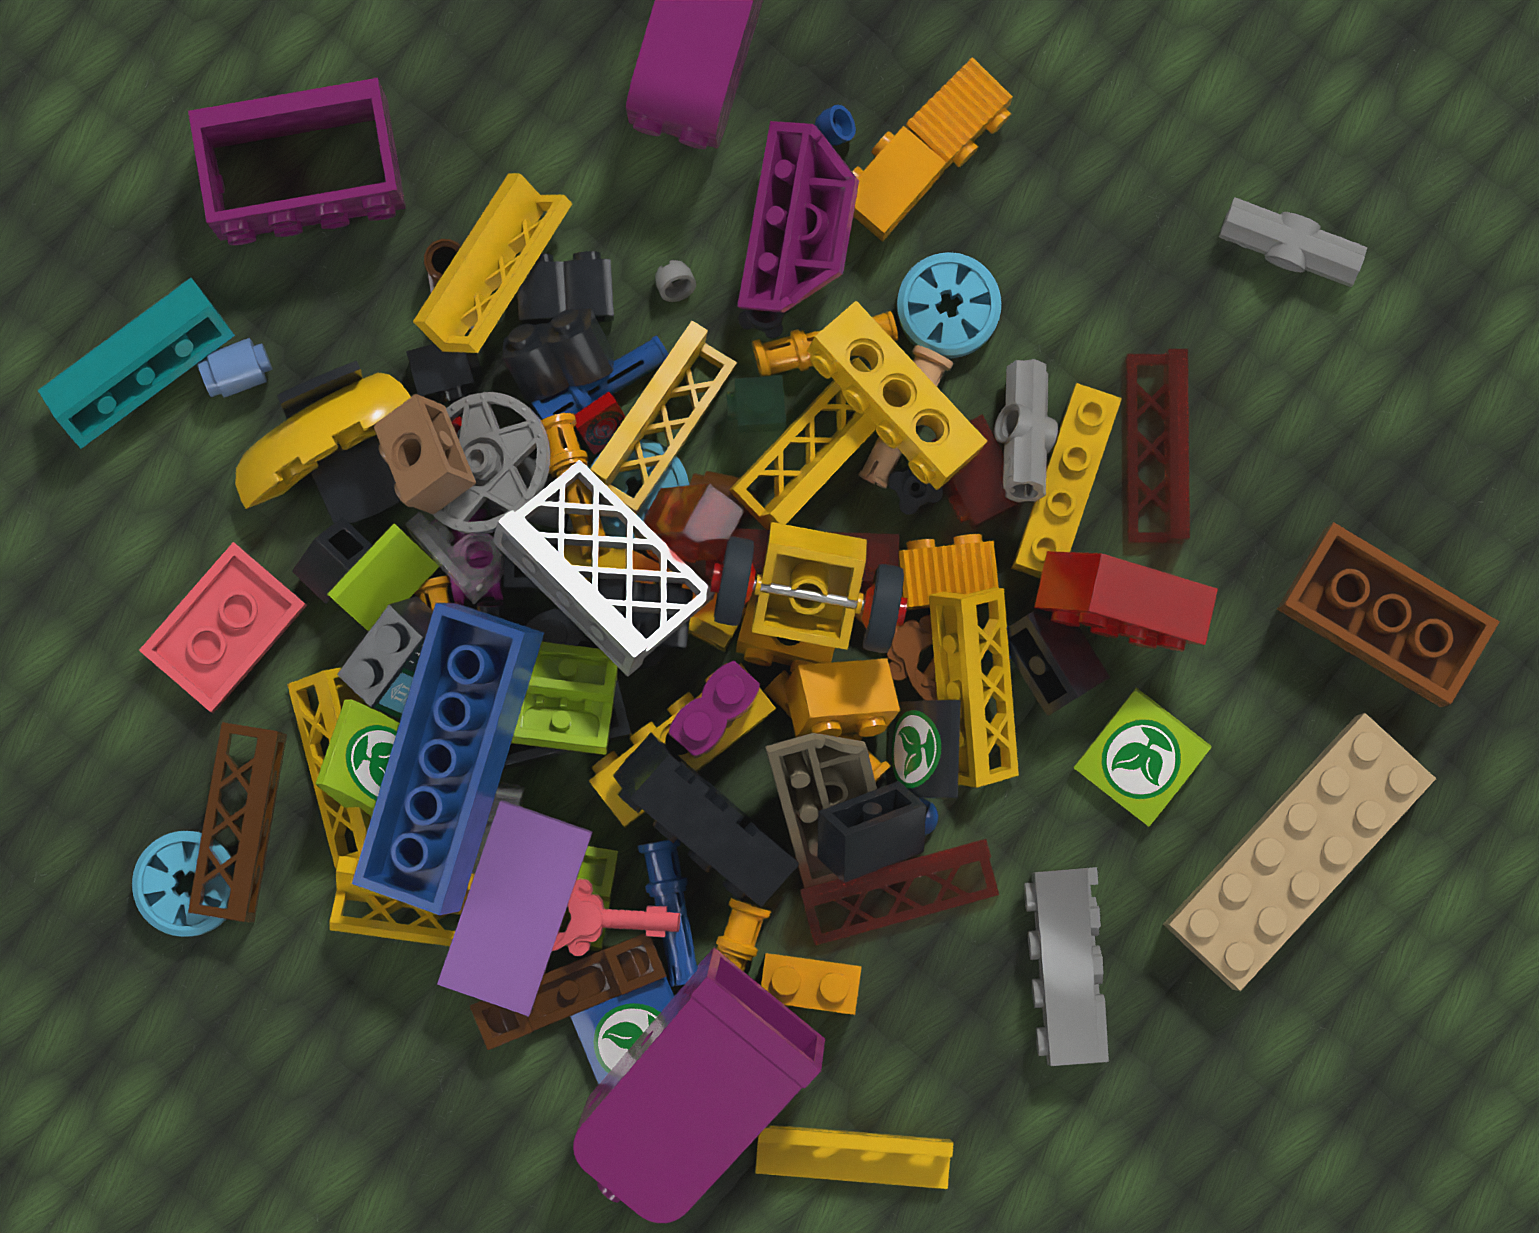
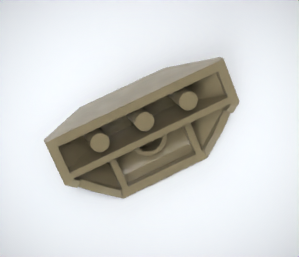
[765,733,877,888]

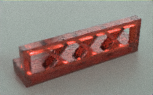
[1126,349,1190,543]
[800,839,999,946]

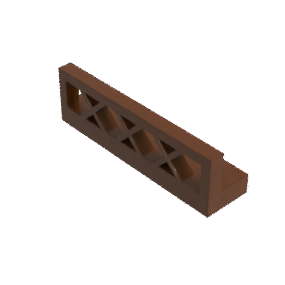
[188,722,287,923]

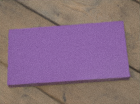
[437,800,593,1016]

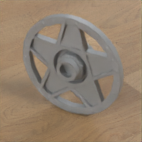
[432,392,550,534]

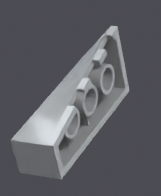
[1024,867,1109,1066]

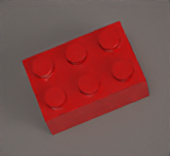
[1035,551,1218,651]

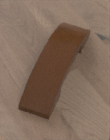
[470,933,667,1050]

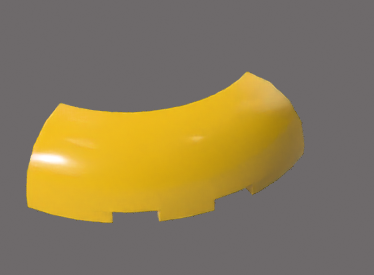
[235,372,411,509]

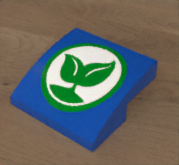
[571,977,674,1084]

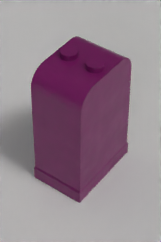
[626,0,763,149]
[573,948,825,1223]

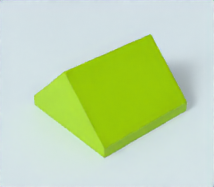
[328,524,439,632]

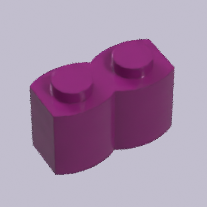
[669,661,760,758]

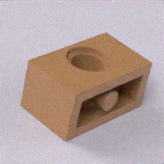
[374,394,476,515]

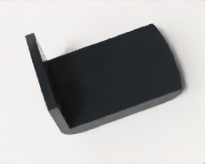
[277,360,401,523]

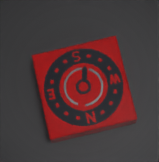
[574,392,626,455]

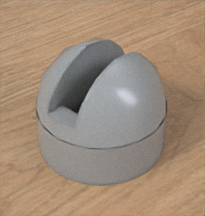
[655,260,696,302]

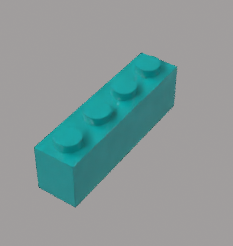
[38,277,235,449]

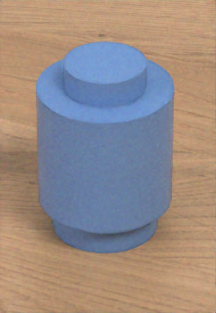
[198,338,272,398]

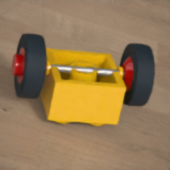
[710,522,908,653]

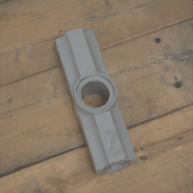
[1219,197,1367,287]
[994,359,1058,502]

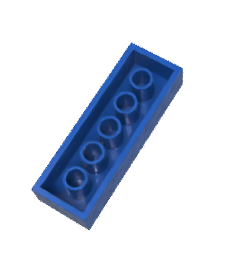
[352,603,544,915]

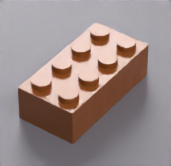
[1277,522,1499,707]

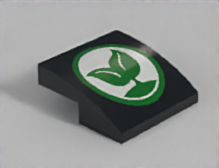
[887,700,961,799]

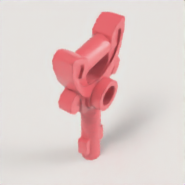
[552,878,680,956]

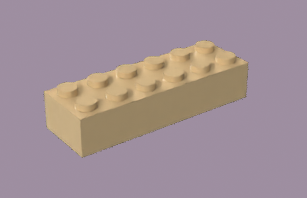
[1163,713,1436,991]

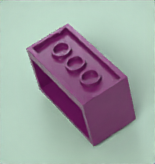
[188,78,406,245]

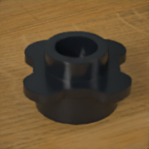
[738,308,792,339]
[888,466,943,514]

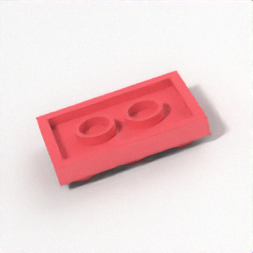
[139,542,307,714]

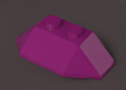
[737,121,859,313]

